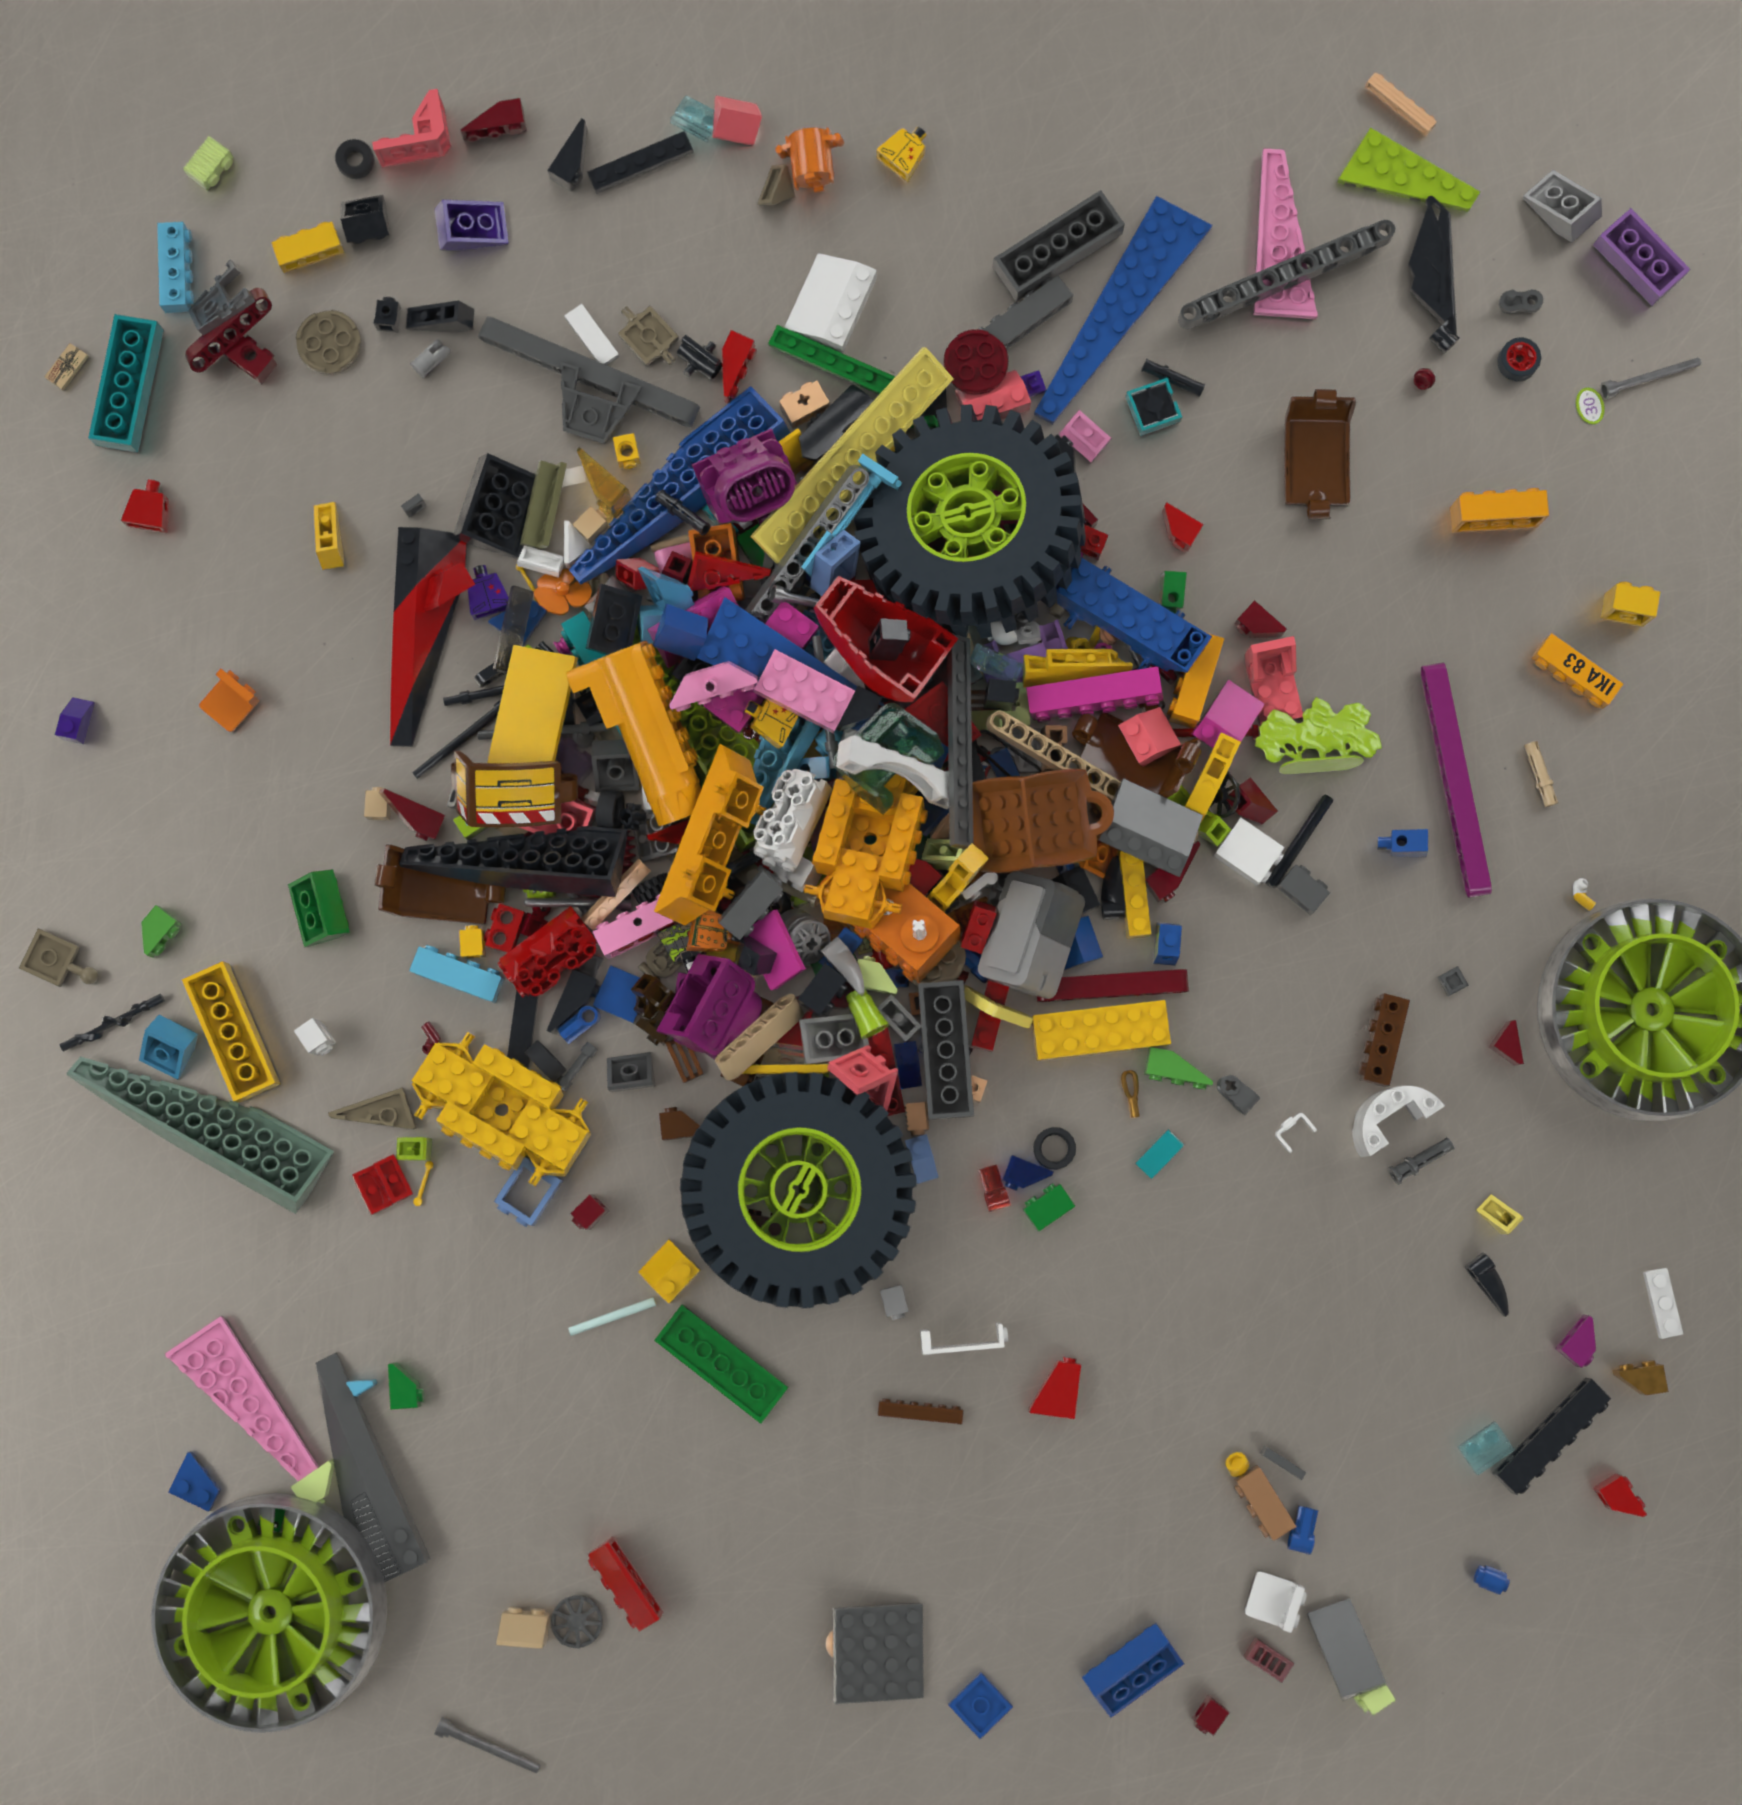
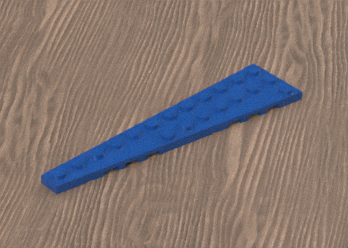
[1034,196,1213,425]
[697,597,948,769]

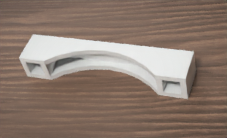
[836,736,949,809]

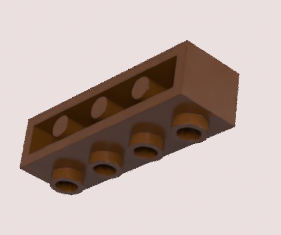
[1358,993,1410,1087]

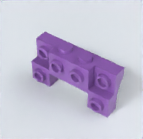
[975,620,1068,683]

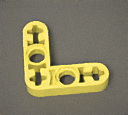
[964,984,1033,1029]

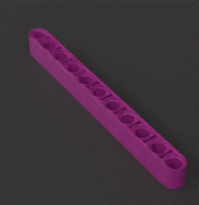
[1421,662,1492,898]

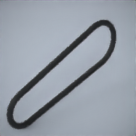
[974,729,1042,777]

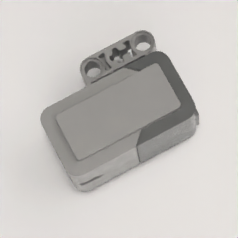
[978,871,1085,999]

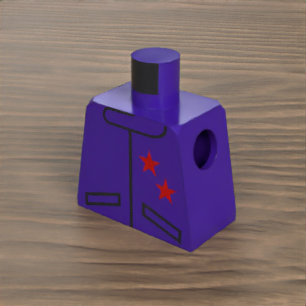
[468,565,513,620]

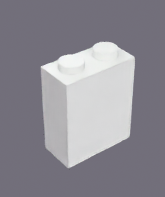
[1213,818,1285,886]

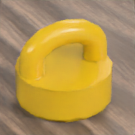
[1225,1452,1249,1477]

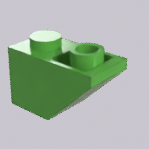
[141,905,182,958]

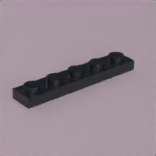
[587,131,694,194]

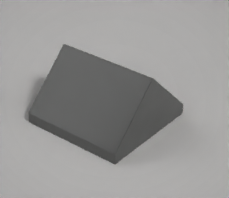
[607,1052,655,1092]

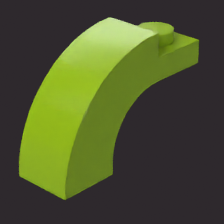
[1167,785,1231,846]

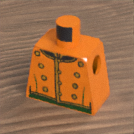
[686,910,740,952]

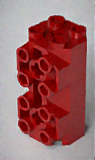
[497,906,598,998]

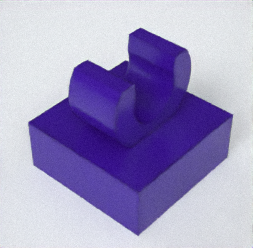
[1020,370,1046,398]

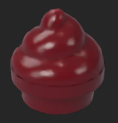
[1413,368,1436,390]

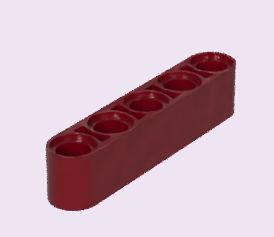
[185,288,272,373]

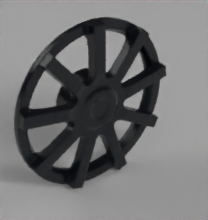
[1208,771,1241,818]

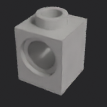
[880,1284,909,1320]

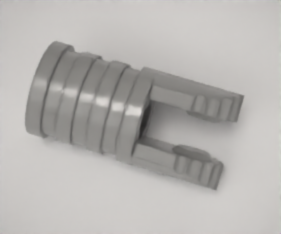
[410,339,451,378]

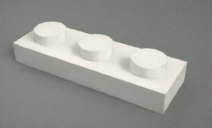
[1643,1267,1683,1339]

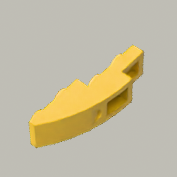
[1184,733,1241,823]

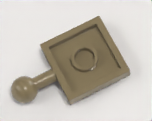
[19,928,98,987]

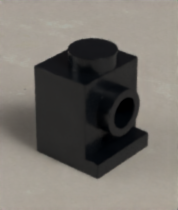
[373,297,401,332]

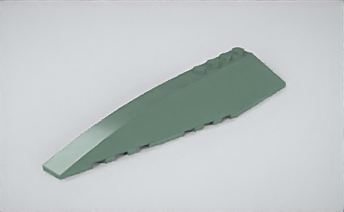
[67,1056,334,1214]

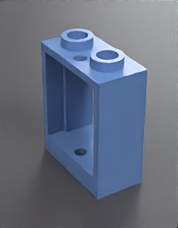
[810,530,861,596]
[494,1157,563,1227]

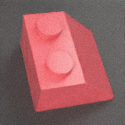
[1118,707,1181,767]

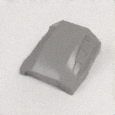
[633,813,682,863]

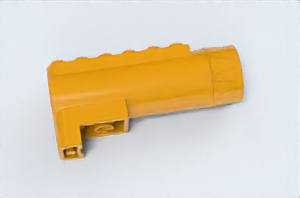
[566,641,702,826]

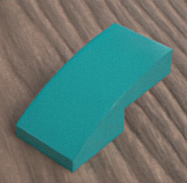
[1135,1129,1184,1179]

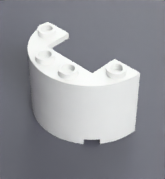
[1352,1086,1445,1157]

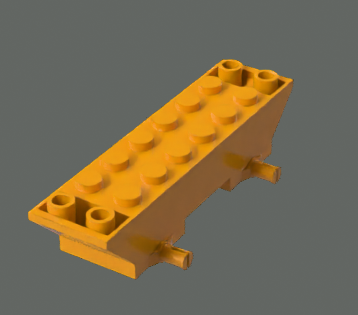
[653,744,767,925]

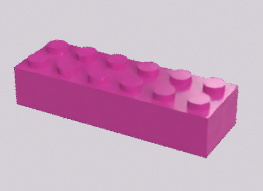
[703,601,819,735]
[1026,667,1164,723]

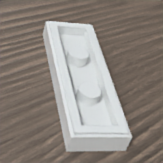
[564,304,619,365]

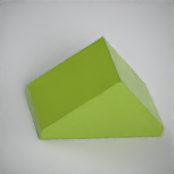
[396,1137,432,1161]

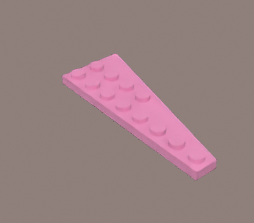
[1253,148,1318,319]
[165,1316,319,1481]

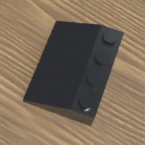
[452,453,536,559]

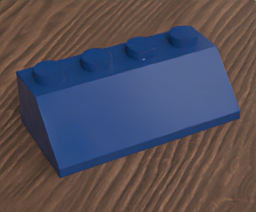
[1082,1623,1184,1718]

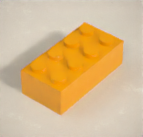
[1450,488,1549,533]
[1167,633,1225,728]

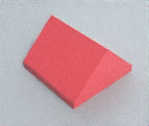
[713,96,762,146]

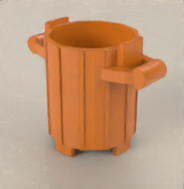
[775,127,844,193]

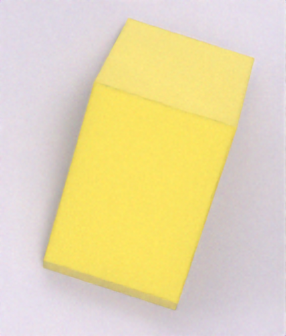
[1476,1194,1524,1235]

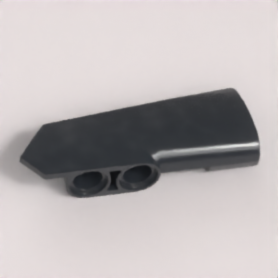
[799,385,874,461]

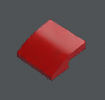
[352,1154,413,1215]

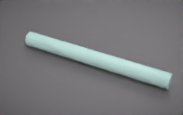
[568,1297,656,1336]

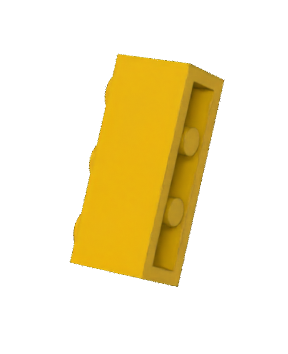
[271,221,344,273]

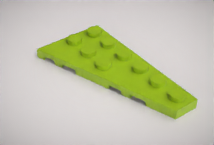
[1337,127,1480,212]

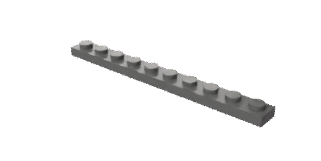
[947,634,973,849]

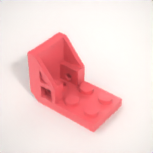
[372,89,451,167]
[1244,636,1303,726]

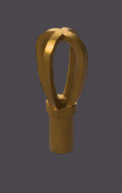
[1121,1070,1140,1118]

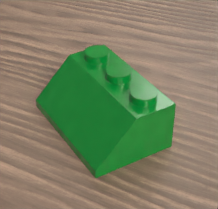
[288,869,350,947]

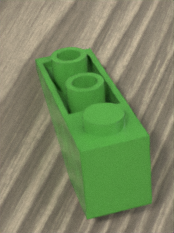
[1144,1047,1213,1090]

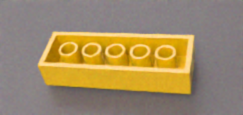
[182,961,281,1103]
[1032,1000,1171,1061]

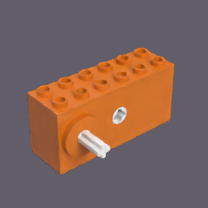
[818,875,961,983]

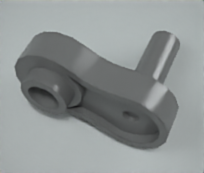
[1499,289,1544,314]

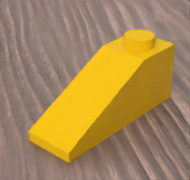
[314,502,344,570]

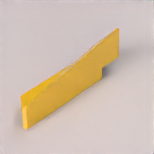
[1023,649,1133,688]

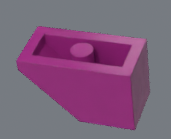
[1555,1314,1596,1368]

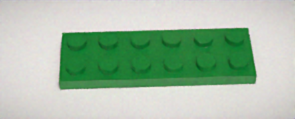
[654,1304,789,1424]

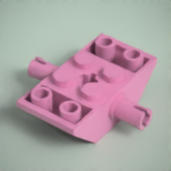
[669,661,758,712]

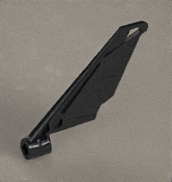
[1408,196,1460,354]

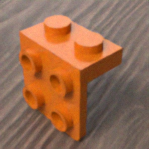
[199,668,260,732]

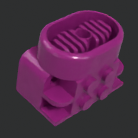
[692,429,797,523]
[656,954,762,1060]

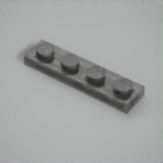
[493,585,534,674]

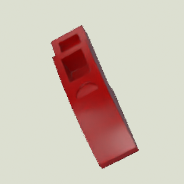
[868,1027,905,1116]

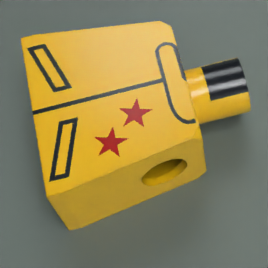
[877,127,927,182]
[744,699,799,749]

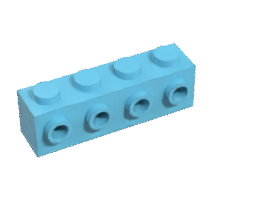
[157,222,194,313]

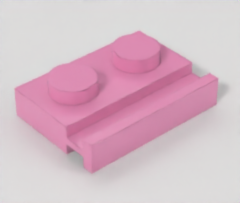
[1059,410,1112,463]

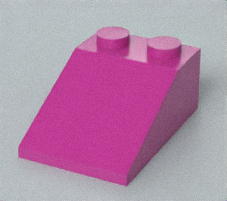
[1191,679,1264,749]

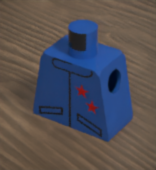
[1378,829,1428,857]

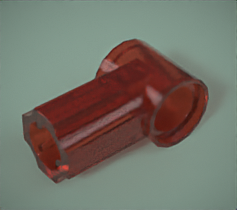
[978,1164,1011,1212]

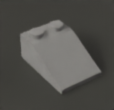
[1523,170,1602,242]
[799,1014,869,1065]

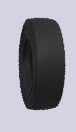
[335,139,374,179]

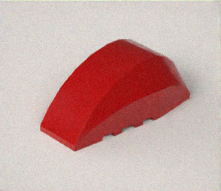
[813,576,958,702]

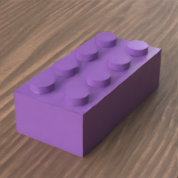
[1593,208,1691,306]

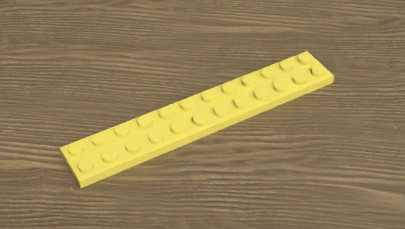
[750,347,954,565]

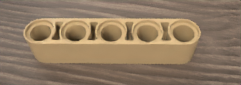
[715,994,804,1080]

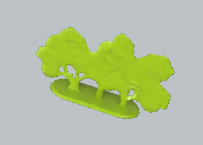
[1255,697,1382,774]

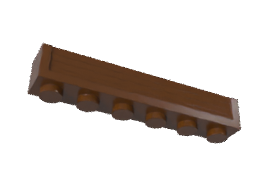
[878,1398,963,1425]

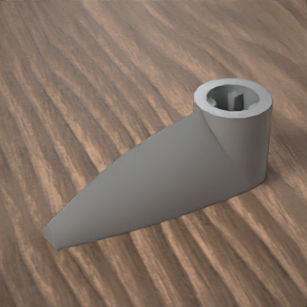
[821,936,865,996]

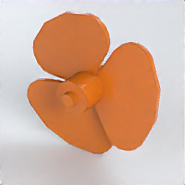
[534,568,592,615]

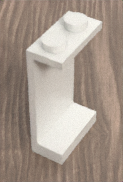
[920,1323,1008,1355]

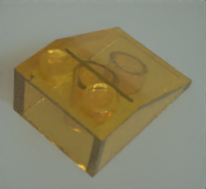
[577,447,631,519]

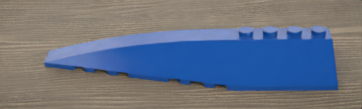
[569,386,791,584]

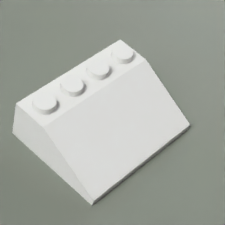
[784,253,877,353]

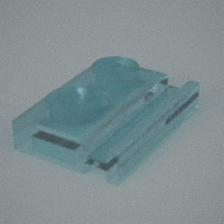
[670,95,714,142]
[1457,1421,1515,1475]

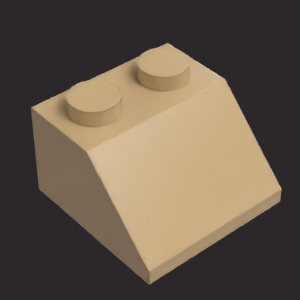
[496,1607,550,1649]

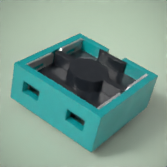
[1125,378,1182,436]

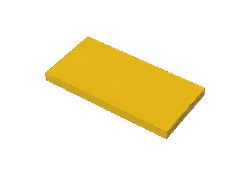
[487,645,578,763]

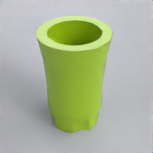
[846,988,889,1039]

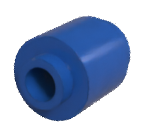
[1473,1565,1510,1595]

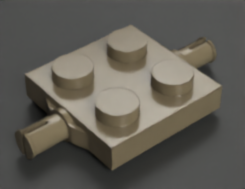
[618,306,679,366]

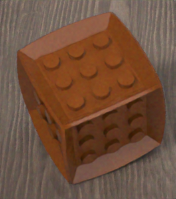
[972,769,1114,873]

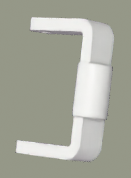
[1275,1113,1317,1153]

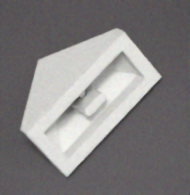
[564,521,592,568]

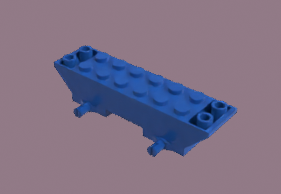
[1056,558,1212,673]

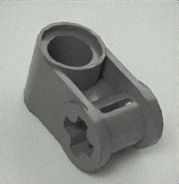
[1217,1075,1260,1115]

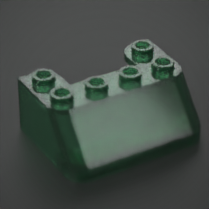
[833,703,944,814]

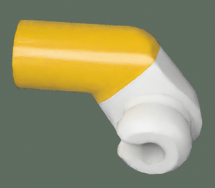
[1573,878,1596,911]

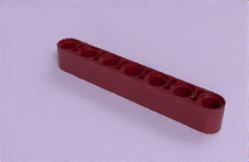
[1037,969,1189,1002]

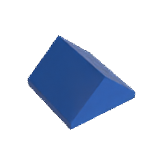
[653,604,708,661]
[1064,916,1103,971]

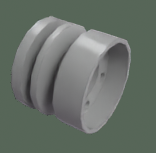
[780,908,831,965]

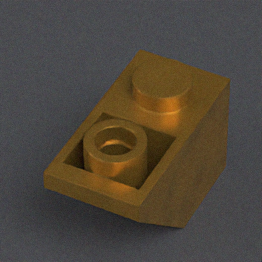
[1613,1360,1669,1395]

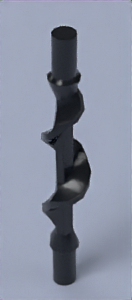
[59,993,165,1052]

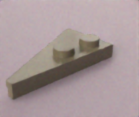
[328,1087,416,1129]

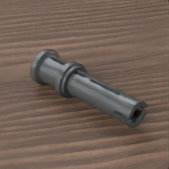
[1388,1137,1454,1185]

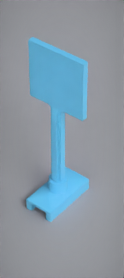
[801,454,902,577]

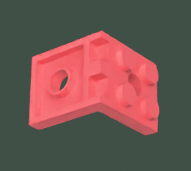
[827,1045,898,1111]

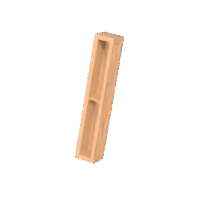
[1365,72,1437,136]
[581,858,651,931]

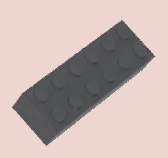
[993,190,1125,302]
[918,980,974,1120]

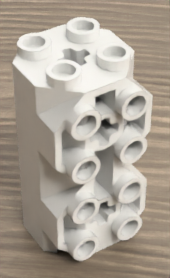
[753,769,833,873]

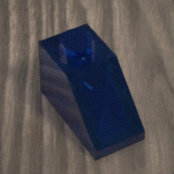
[894,1041,922,1089]
[1001,1155,1054,1191]

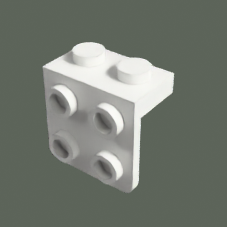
[1245,1571,1307,1633]

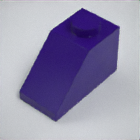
[55,697,95,744]

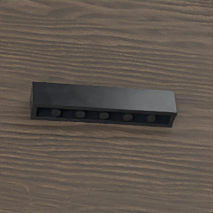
[1492,1378,1611,1495]

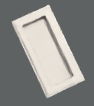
[517,546,564,578]

